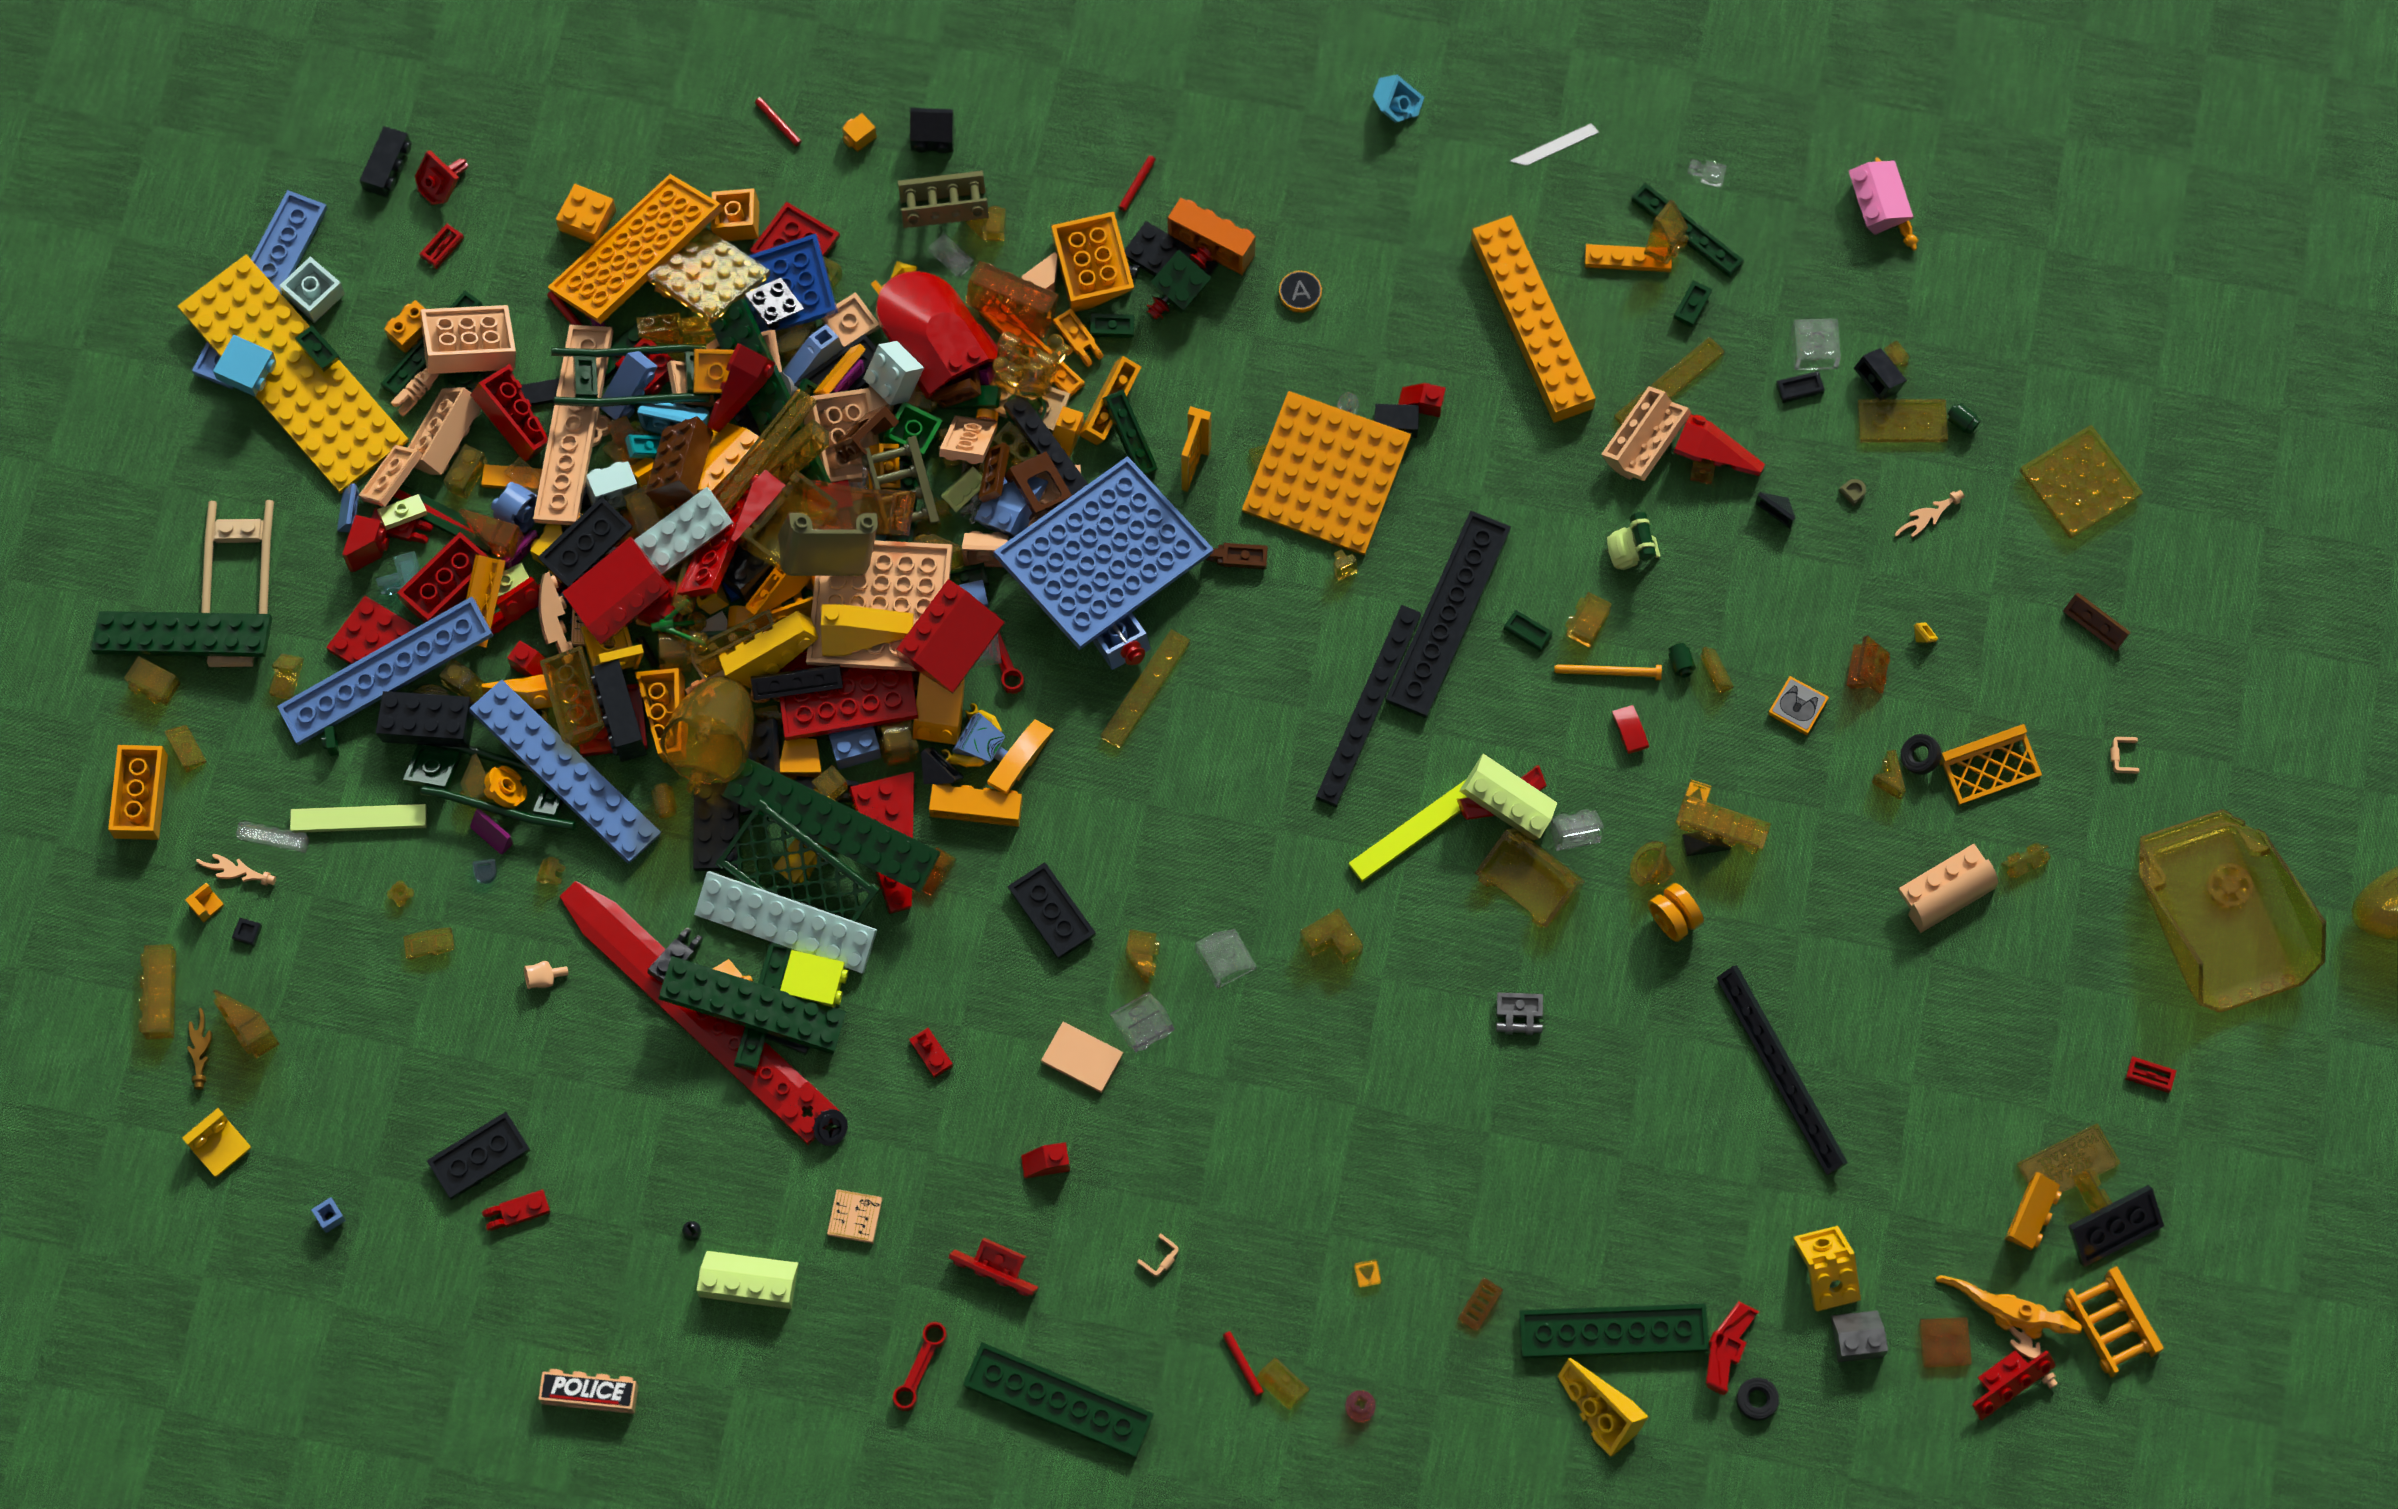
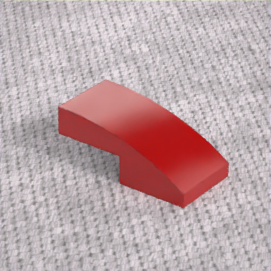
[1612,705,1649,754]

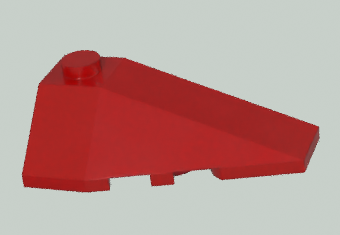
[707,343,775,433]
[1674,414,1765,476]
[726,470,786,552]

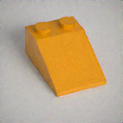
[913,673,965,745]

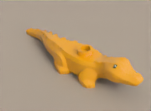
[1936,1276,2082,1339]

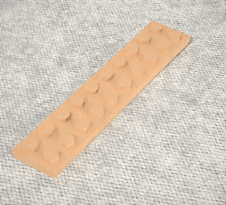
[533,325,613,525]

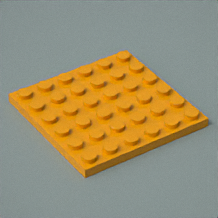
[1242,391,1411,556]

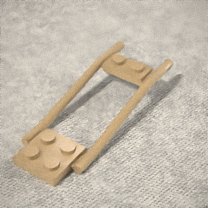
[201,500,274,667]

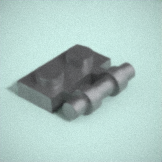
[1496,992,1543,1035]

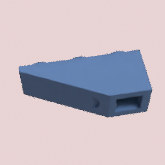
[782,324,843,383]

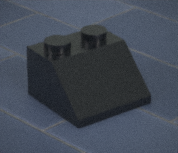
[910,108,955,154]

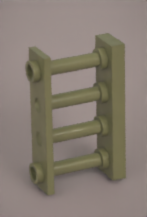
[898,171,989,228]
[861,436,939,536]

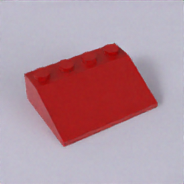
[562,537,673,645]
[896,579,1005,694]

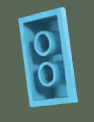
[637,403,711,434]

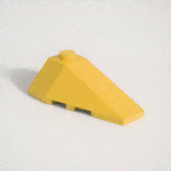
[821,604,914,656]
[1558,1358,1648,1456]

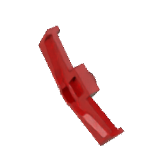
[1457,765,1547,820]
[1706,1301,1759,1395]

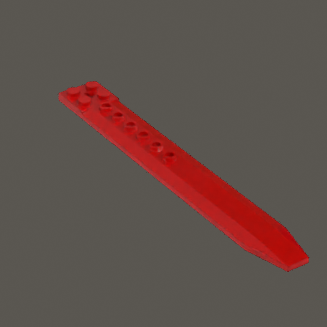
[560,881,840,1145]

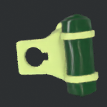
[1607,512,1660,570]

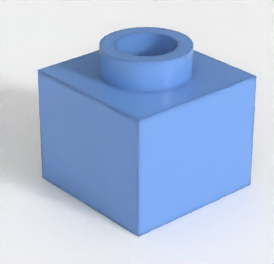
[311,1197,346,1233]

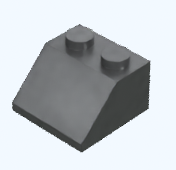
[1831,1311,1888,1362]

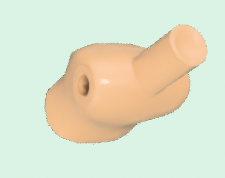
[524,961,568,989]

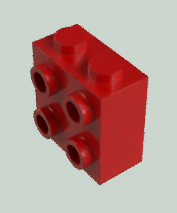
[615,335,674,396]

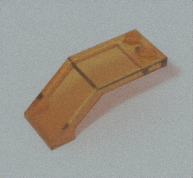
[800,480,916,536]

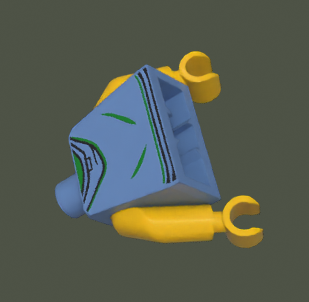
[941,703,1008,767]

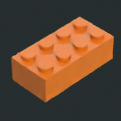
[1168,197,1256,275]

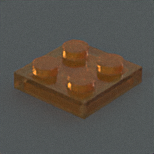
[1919,1317,1972,1367]

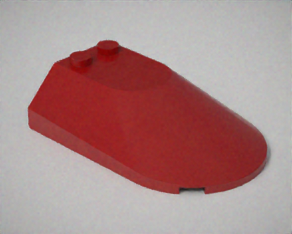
[876,271,1002,399]

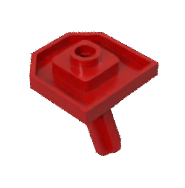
[415,150,468,204]

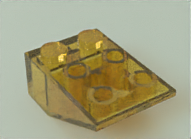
[213,989,279,1059]

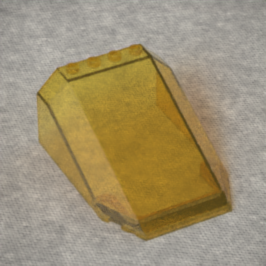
[2139,809,2326,1013]

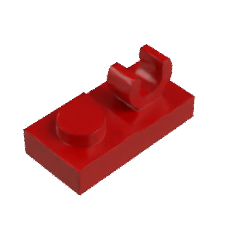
[909,1027,953,1078]

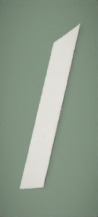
[1510,124,1599,165]

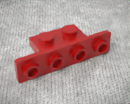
[491,577,563,634]
[948,1238,1038,1296]
[1972,1350,2056,1420]

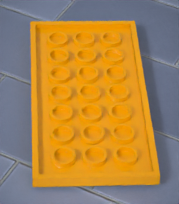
[548,174,724,324]

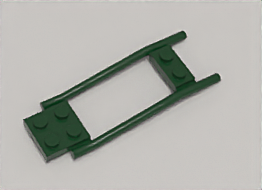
[551,344,722,407]
[403,745,576,830]

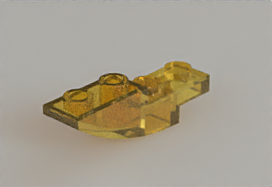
[636,313,718,344]

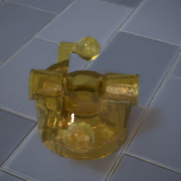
[993,331,1073,398]

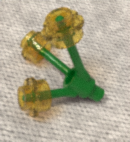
[651,595,709,653]

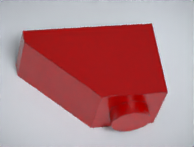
[1398,383,1446,418]
[507,641,559,685]
[1021,1142,1070,1179]

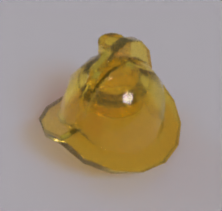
[1630,841,1676,887]

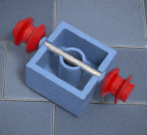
[1092,612,1151,670]

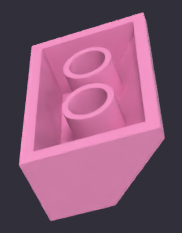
[1849,161,1914,235]

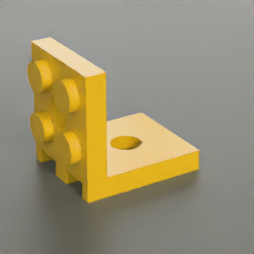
[580,626,644,674]
[1794,1226,1861,1312]

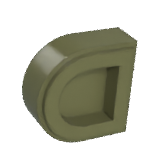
[1839,479,1866,506]

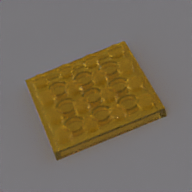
[647,228,770,323]
[2019,424,2143,539]

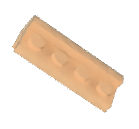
[1601,386,1692,481]
[1898,844,1998,933]

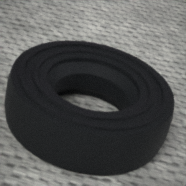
[1901,734,1941,775]
[1736,1378,1779,1421]

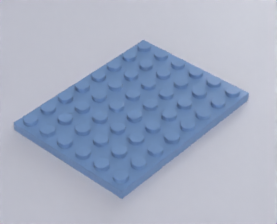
[993,456,1214,650]

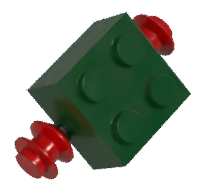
[1146,246,1213,320]

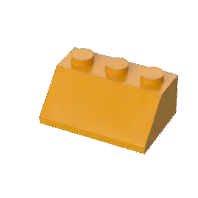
[2005,1171,2062,1251]

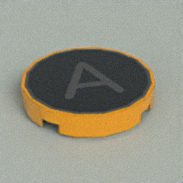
[1279,271,1322,313]

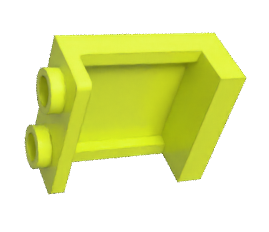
[780,950,848,1007]

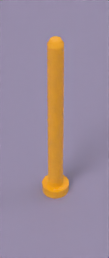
[1554,665,1662,680]

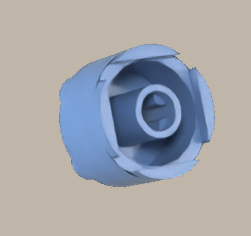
[491,482,537,535]

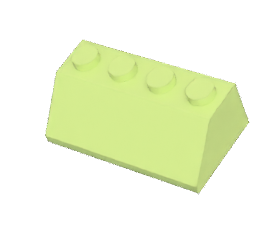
[1459,754,1557,840]
[697,1251,799,1309]

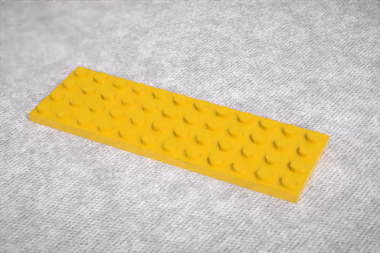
[178,254,409,494]

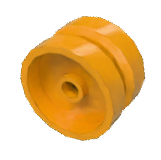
[1648,883,1704,942]

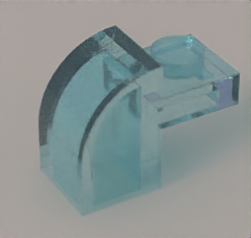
[376,551,421,595]

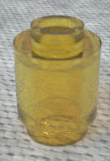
[651,783,677,818]

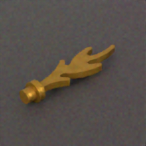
[187,1008,212,1090]

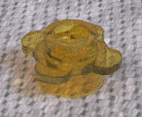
[934,497,952,518]
[387,880,414,907]

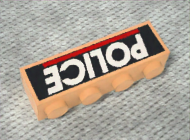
[539,1369,638,1414]

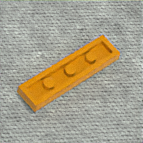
[1585,244,1672,272]

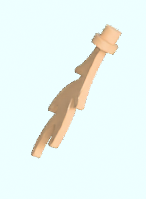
[1895,490,1965,538]
[196,854,276,886]
[2009,1326,2058,1389]

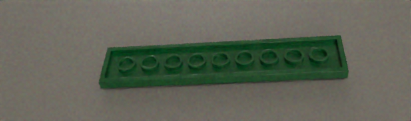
[709,298,831,509]
[722,755,941,893]

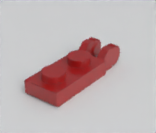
[372,508,433,544]
[482,1189,551,1231]

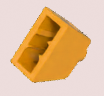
[780,737,823,780]

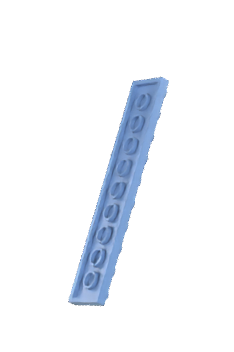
[192,190,328,389]
[277,597,494,745]
[469,679,661,864]

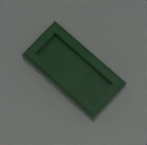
[1503,609,1553,652]

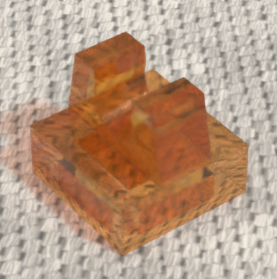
[1690,460,1715,484]

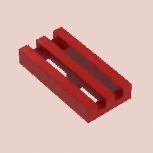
[419,224,464,269]
[2125,1056,2177,1093]

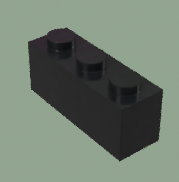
[359,126,412,197]

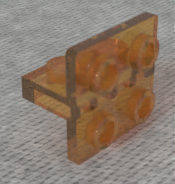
[1847,636,1890,693]

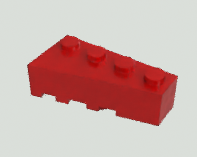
[470,364,548,462]

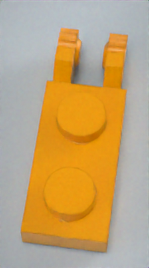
[1053,309,1104,367]

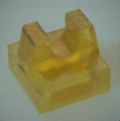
[1333,550,1358,581]
[536,857,566,885]

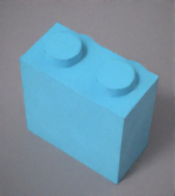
[213,334,276,396]

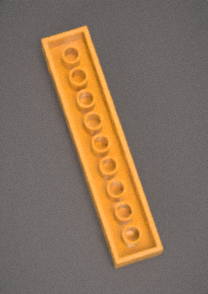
[1471,215,1596,423]

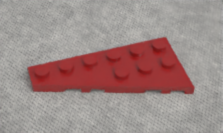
[849,771,914,914]

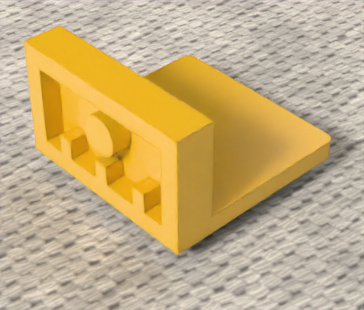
[182,1108,251,1177]

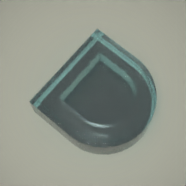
[472,859,497,884]

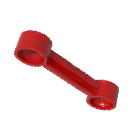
[990,612,1024,694]
[893,1322,947,1411]

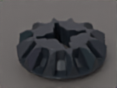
[812,1109,848,1146]

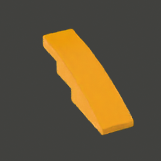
[987,719,1054,795]

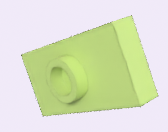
[941,466,982,512]
[377,494,427,530]
[497,563,529,599]

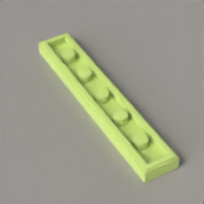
[290,804,427,833]

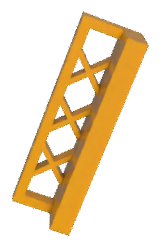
[466,555,505,648]

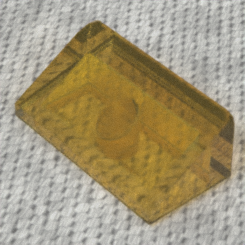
[1700,647,1734,693]
[164,725,207,772]
[1257,1357,1309,1409]

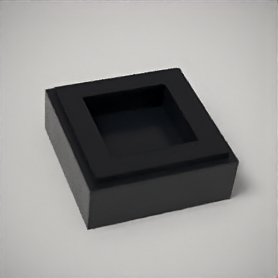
[232,918,262,947]

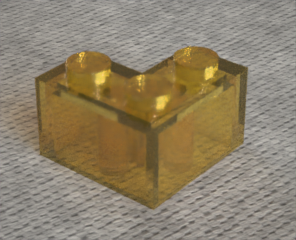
[1300,908,1363,964]

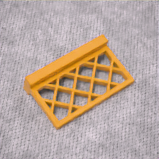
[1181,406,1211,492]
[1939,724,2042,805]

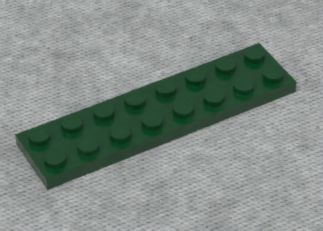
[91,611,272,657]
[658,956,846,1054]
[1519,1303,1710,1358]
[963,1342,1154,1458]

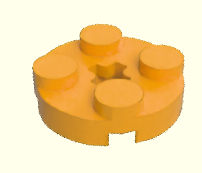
[484,766,527,809]

